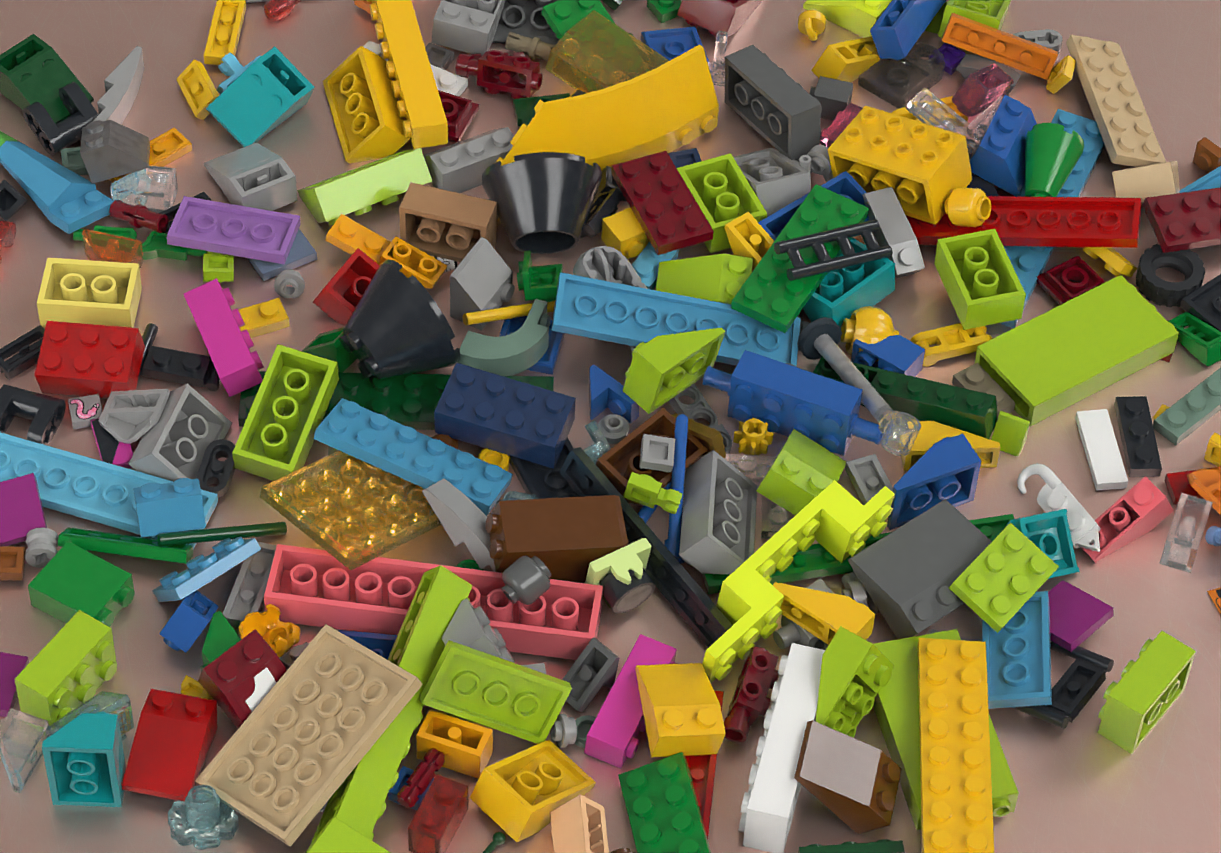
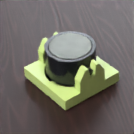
[585,538,655,614]

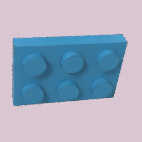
[152,536,261,602]

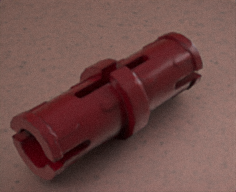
[109,200,169,233]

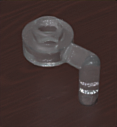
[708,31,728,86]

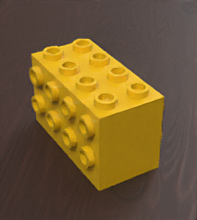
[827,105,973,225]

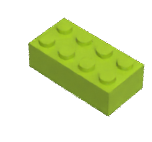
[232,344,339,487]

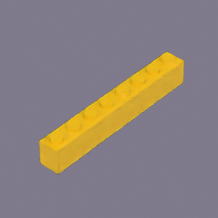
[366,0,448,149]

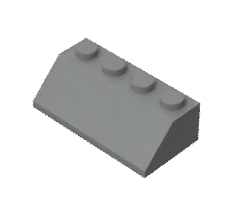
[679,450,757,574]

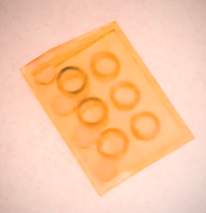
[545,10,669,93]

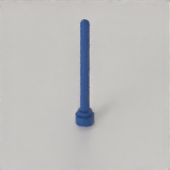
[664,414,688,564]

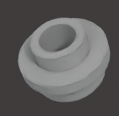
[274,269,305,299]
[598,414,629,444]
[550,714,577,748]

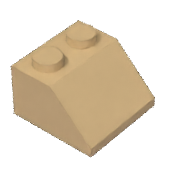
[1112,160,1180,209]

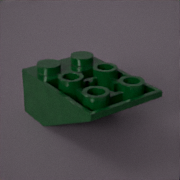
[0,34,94,124]

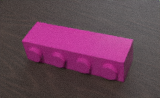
[184,278,264,397]
[584,634,678,769]

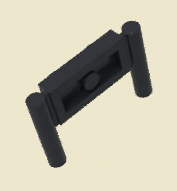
[139,323,221,391]
[1011,641,1114,729]

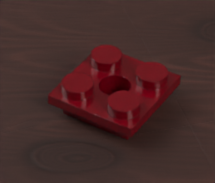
[438,90,479,142]
[1036,255,1105,305]

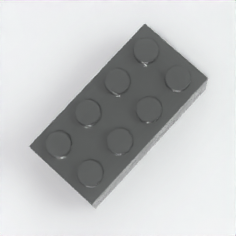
[724,45,822,160]

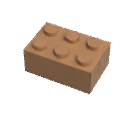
[399,182,497,262]

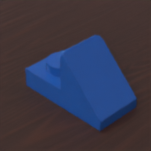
[589,364,639,424]

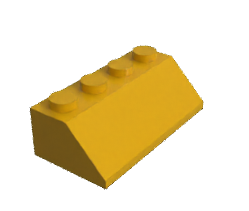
[322,46,410,164]

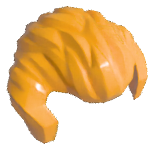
[239,604,301,658]

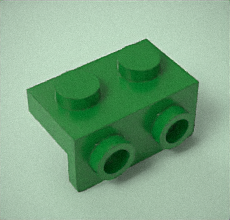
[517,251,563,302]

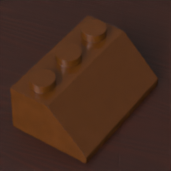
[596,407,708,505]

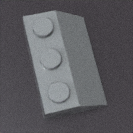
[423,127,514,193]
[129,383,232,482]

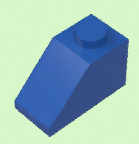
[159,590,219,653]

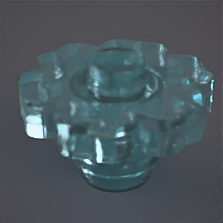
[168,785,239,850]

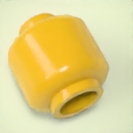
[944,187,991,227]

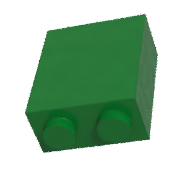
[28,541,135,627]

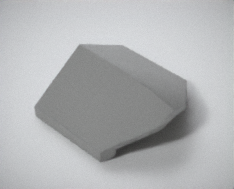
[98,389,170,444]

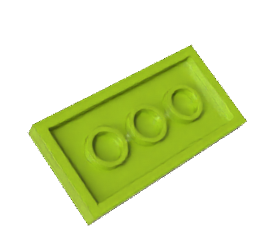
[419,640,572,744]

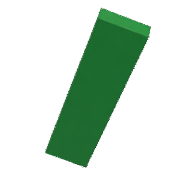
[58,527,193,564]

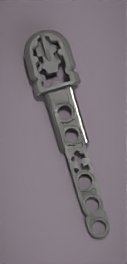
[573,246,732,459]

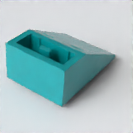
[206,47,315,147]

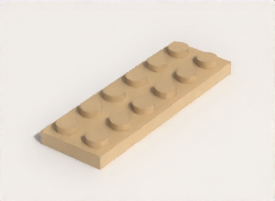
[1066,35,1166,167]

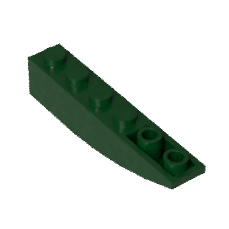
[813,356,998,439]

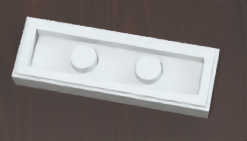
[1075,409,1128,491]

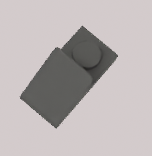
[562,637,620,712]

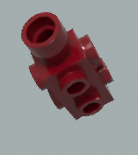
[455,50,543,99]
[724,646,779,743]

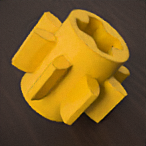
[733,418,773,458]

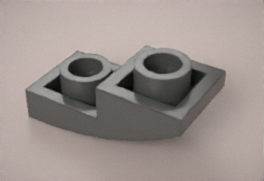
[956,54,1021,95]

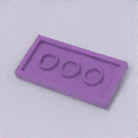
[167,196,300,264]

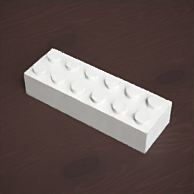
[738,643,825,853]

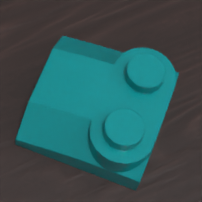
[1006,509,1080,579]

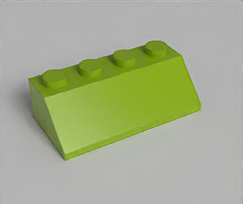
[297,148,432,226]

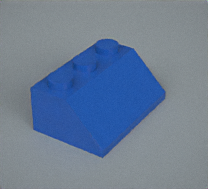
[969,95,1037,197]

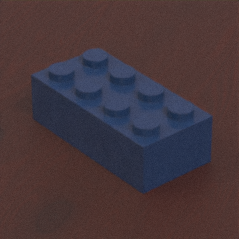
[434,363,576,469]

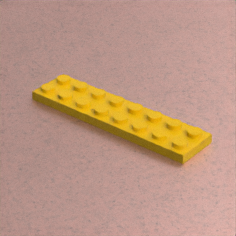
[917,638,994,853]

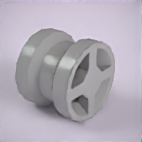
[25,528,58,568]

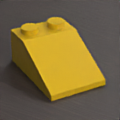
[635,663,726,757]
[469,739,596,842]

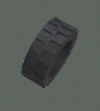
[1136,244,1205,307]

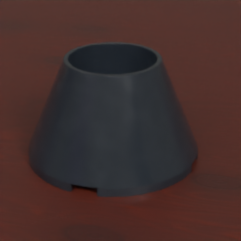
[482,152,602,254]

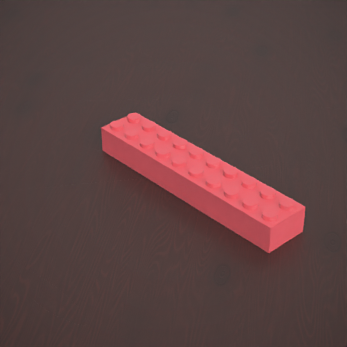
[264,544,603,660]

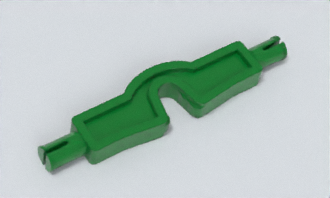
[73,225,207,261]

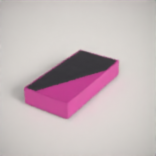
[90,418,133,469]

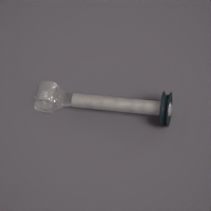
[797,317,921,456]

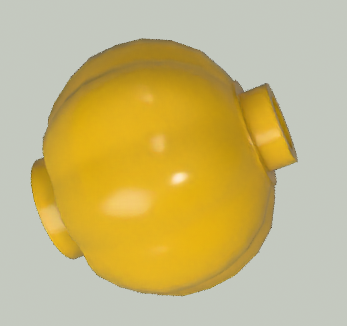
[840,306,899,362]

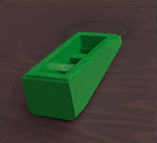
[1168,312,1221,367]

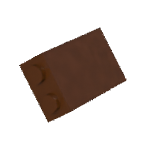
[486,495,629,584]

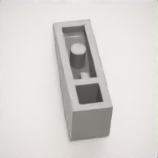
[863,187,925,279]

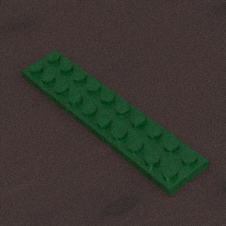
[238,371,554,430]

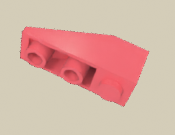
[1080,476,1174,563]

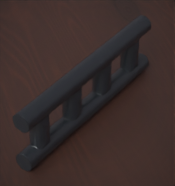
[774,219,893,281]

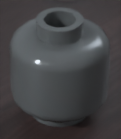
[501,556,552,605]

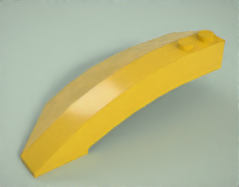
[496,44,719,171]

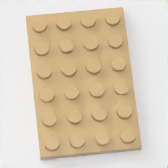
[195,624,423,846]

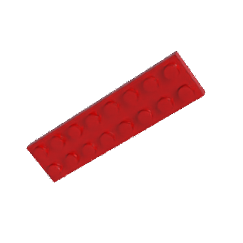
[906,196,1141,248]

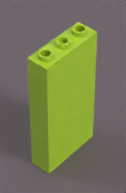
[974,275,1179,427]
[873,629,1019,830]

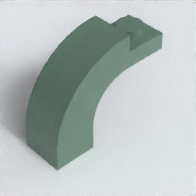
[458,299,551,377]

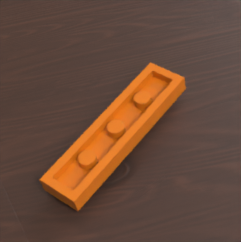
[941,13,1058,80]

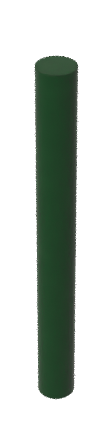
[157,522,287,546]

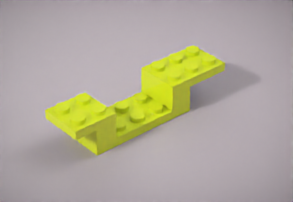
[702,480,895,683]

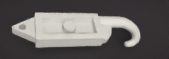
[1017,463,1101,552]

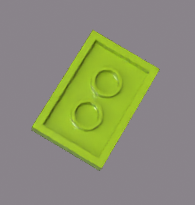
[949,522,1059,633]

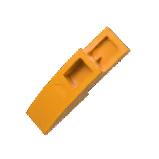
[325,214,448,289]

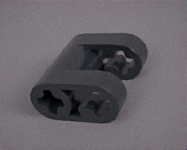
[23,82,99,156]
[0,384,66,446]

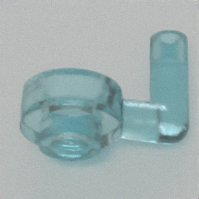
[584,420,611,464]

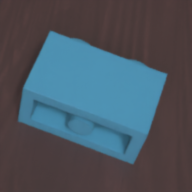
[133,478,206,538]

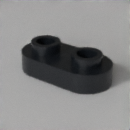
[196,439,236,498]

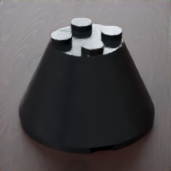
[339,259,460,379]

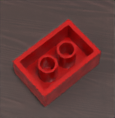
[34,321,145,399]

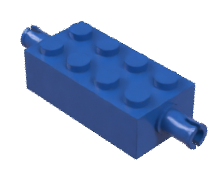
[702,350,885,456]

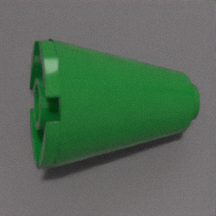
[1025,123,1084,197]

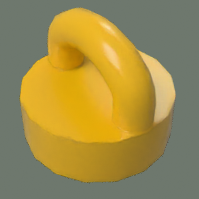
[798,10,826,42]

